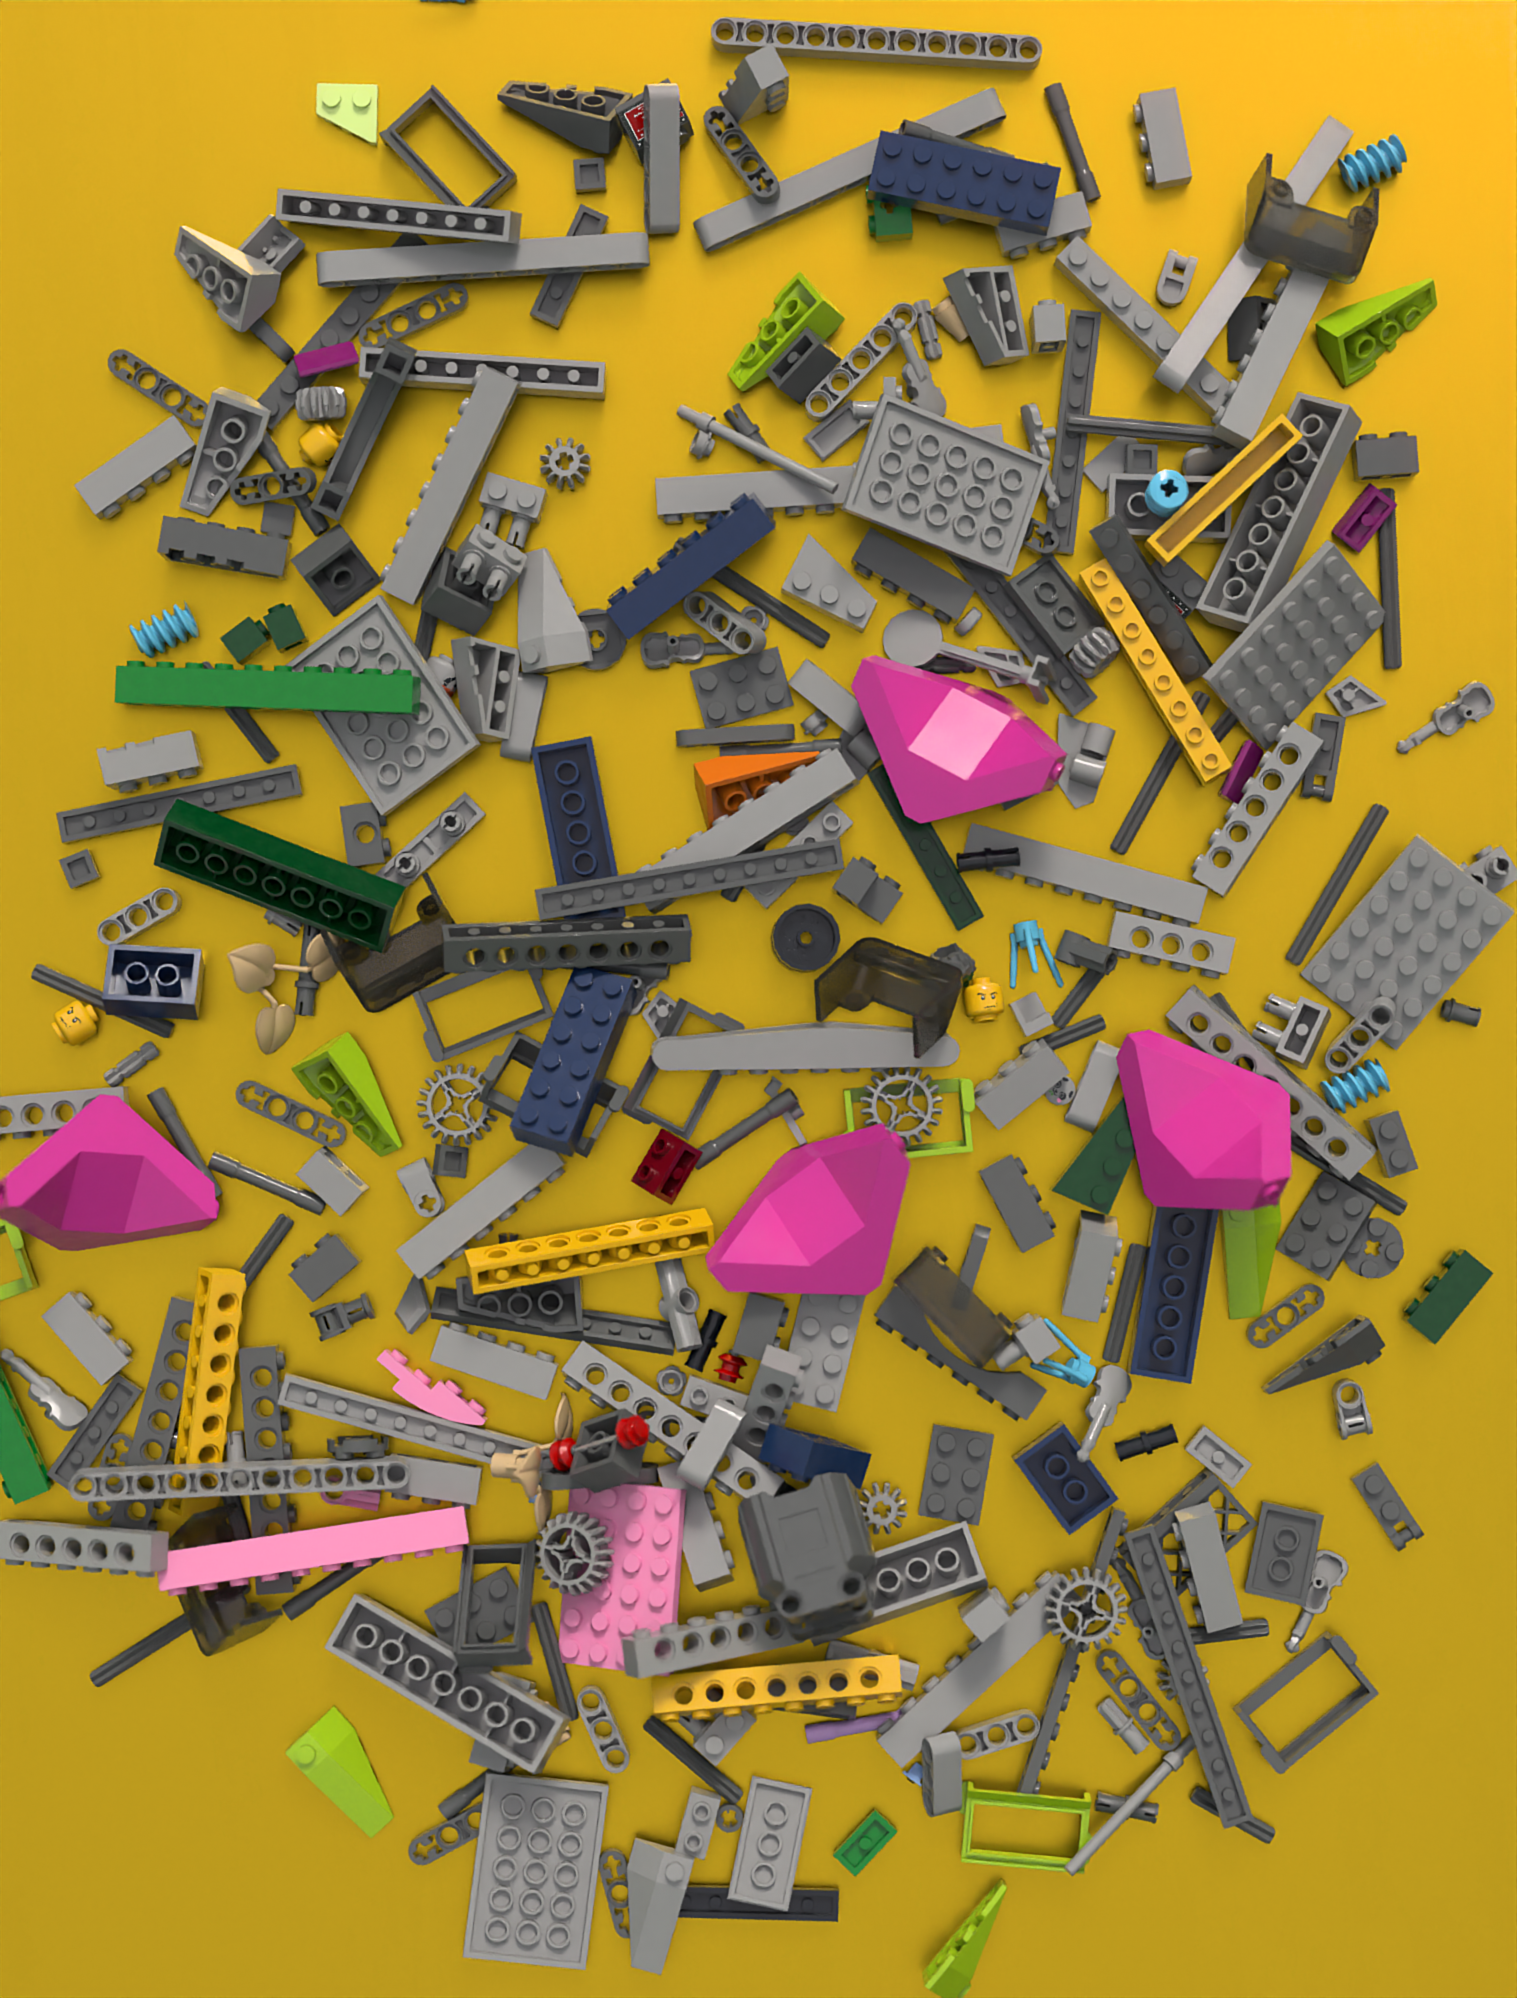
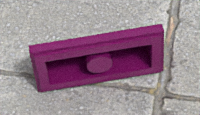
[293,341,359,378]
[1332,483,1398,553]
[1218,739,1264,804]

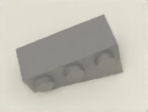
[718,43,789,125]
[943,265,1029,366]
[781,534,877,633]
[451,636,520,743]
[97,730,204,793]
[1062,1210,1122,1322]

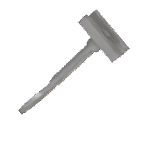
[882,609,1058,705]

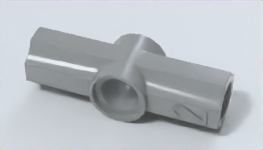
[655,1258,703,1353]
[824,1639,920,1691]

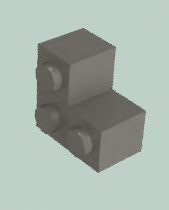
[831,856,903,925]

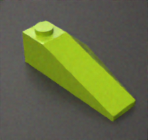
[728,271,845,392]
[1315,278,1438,386]
[291,1032,402,1157]
[1218,1200,1281,1319]
[285,1706,394,1838]
[922,1878,1007,1998]

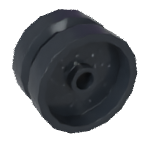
[770,904,840,973]

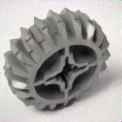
[417,1064,498,1146]
[860,1067,943,1147]
[535,1511,616,1596]
[1044,1567,1128,1652]

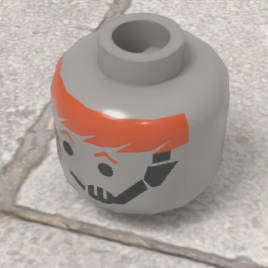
[426,653,457,698]

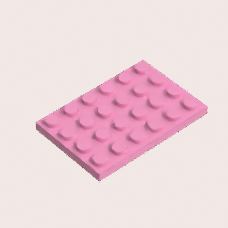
[559,1484,686,1677]

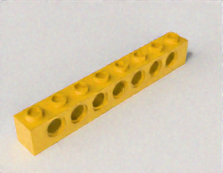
[1078,558,1232,787]
[464,1208,715,1294]
[168,1267,246,1517]
[651,1654,902,1723]

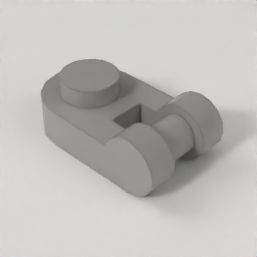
[1156,249,1198,306]

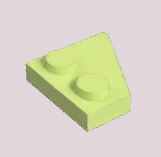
[316,83,379,145]

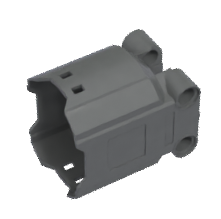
[738,1472,877,1641]

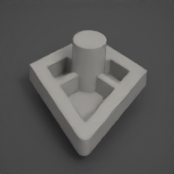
[976,646,1024,688]
[1325,675,1387,717]
[642,990,677,1039]
[395,1274,431,1334]

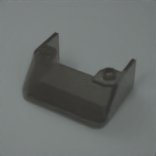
[1244,153,1379,284]
[320,872,472,1013]
[814,937,963,1059]
[890,1244,1013,1370]
[168,1502,283,1656]

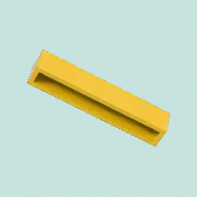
[1143,414,1303,567]

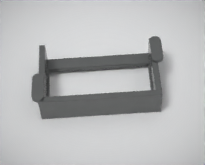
[379,85,518,209]
[412,968,554,1062]
[622,998,745,1140]
[478,1031,629,1158]
[453,1539,541,1674]
[1232,1631,1379,1774]

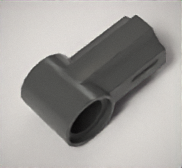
[1054,930,1118,975]

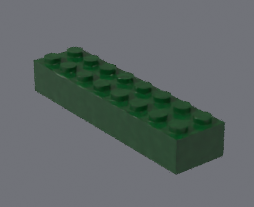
[153,799,406,953]

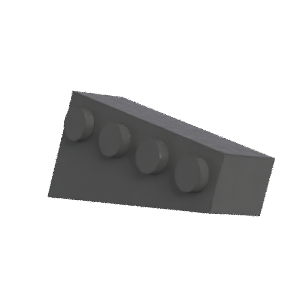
[157,516,292,580]

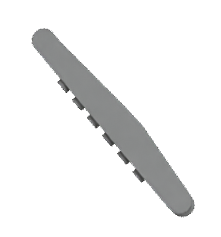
[650,1021,960,1075]

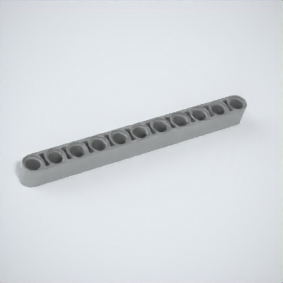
[711,17,1042,71]
[693,88,1007,252]
[1153,115,1354,394]
[316,232,650,287]
[69,1456,410,1502]

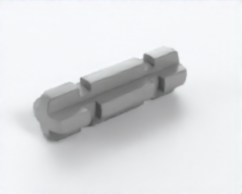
[914,300,942,360]
[104,1041,159,1087]

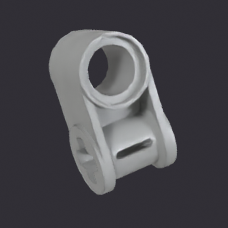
[396,1157,445,1217]
[1332,1378,1373,1440]

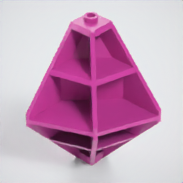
[851,655,1068,824]
[1116,1029,1291,1210]
[0,1094,219,1251]
[705,1123,910,1295]

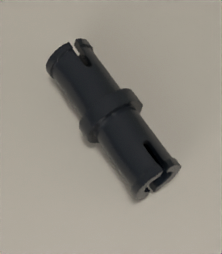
[956,847,1020,873]
[684,1309,727,1373]
[1114,1424,1179,1462]

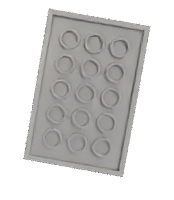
[841,393,1050,577]
[1202,540,1385,751]
[285,595,481,816]
[1300,833,1515,1050]
[463,1771,609,1970]

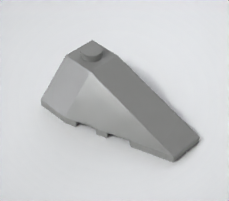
[174,226,281,332]
[180,386,271,516]
[518,548,593,674]
[627,1837,694,1975]

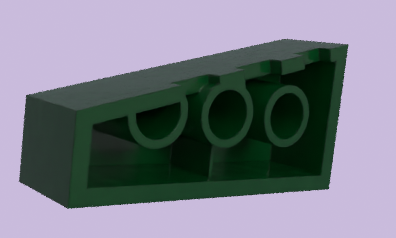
[1049,1093,1136,1215]

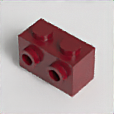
[631,1128,703,1205]

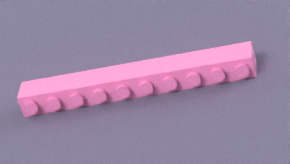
[157,1506,470,1596]

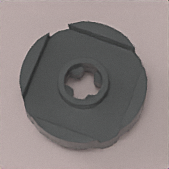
[577,609,627,671]
[1343,1218,1404,1278]
[327,1435,389,1459]

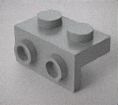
[237,214,306,273]

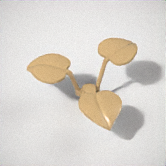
[227,932,345,1055]
[491,1393,573,1535]

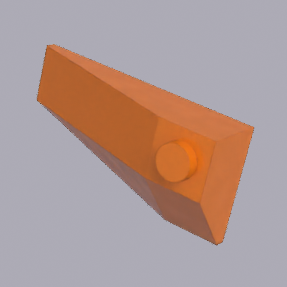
[693,751,820,830]

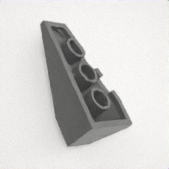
[497,81,633,154]

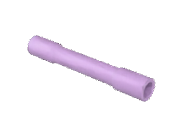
[805,1709,902,1744]

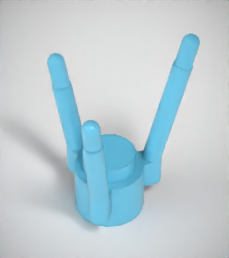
[1009,920,1064,989]
[1030,1318,1096,1388]

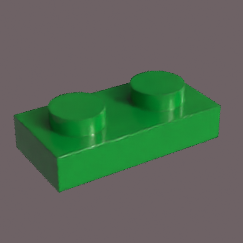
[833,1809,898,1877]

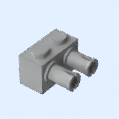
[479,472,548,549]
[451,524,528,601]
[1458,845,1517,894]
[1252,993,1332,1070]
[990,1312,1061,1371]
[677,1688,757,1766]

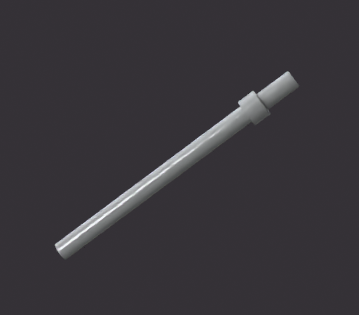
[677,404,839,494]
[1064,1735,1195,1876]

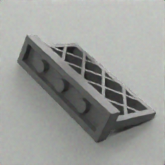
[1118,1467,1258,1596]

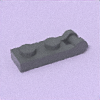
[1300,712,1346,802]
[1350,1462,1424,1552]

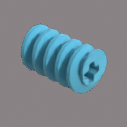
[1338,134,1407,193]
[1145,470,1189,517]
[129,600,199,658]
[1320,1058,1390,1114]

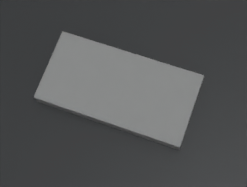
[727,1776,813,1912]

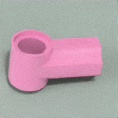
[320,1475,381,1511]

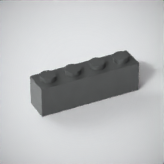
[851,527,976,624]

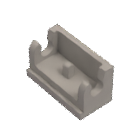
[296,1146,369,1216]

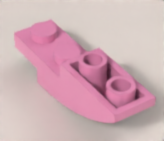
[377,1349,488,1425]

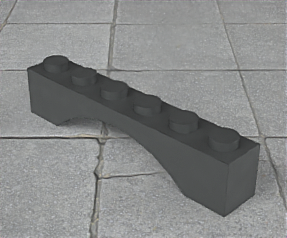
[310,337,417,521]
[874,1284,1047,1421]

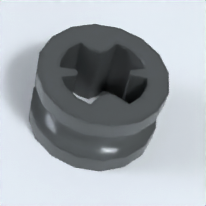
[716,1803,743,1833]

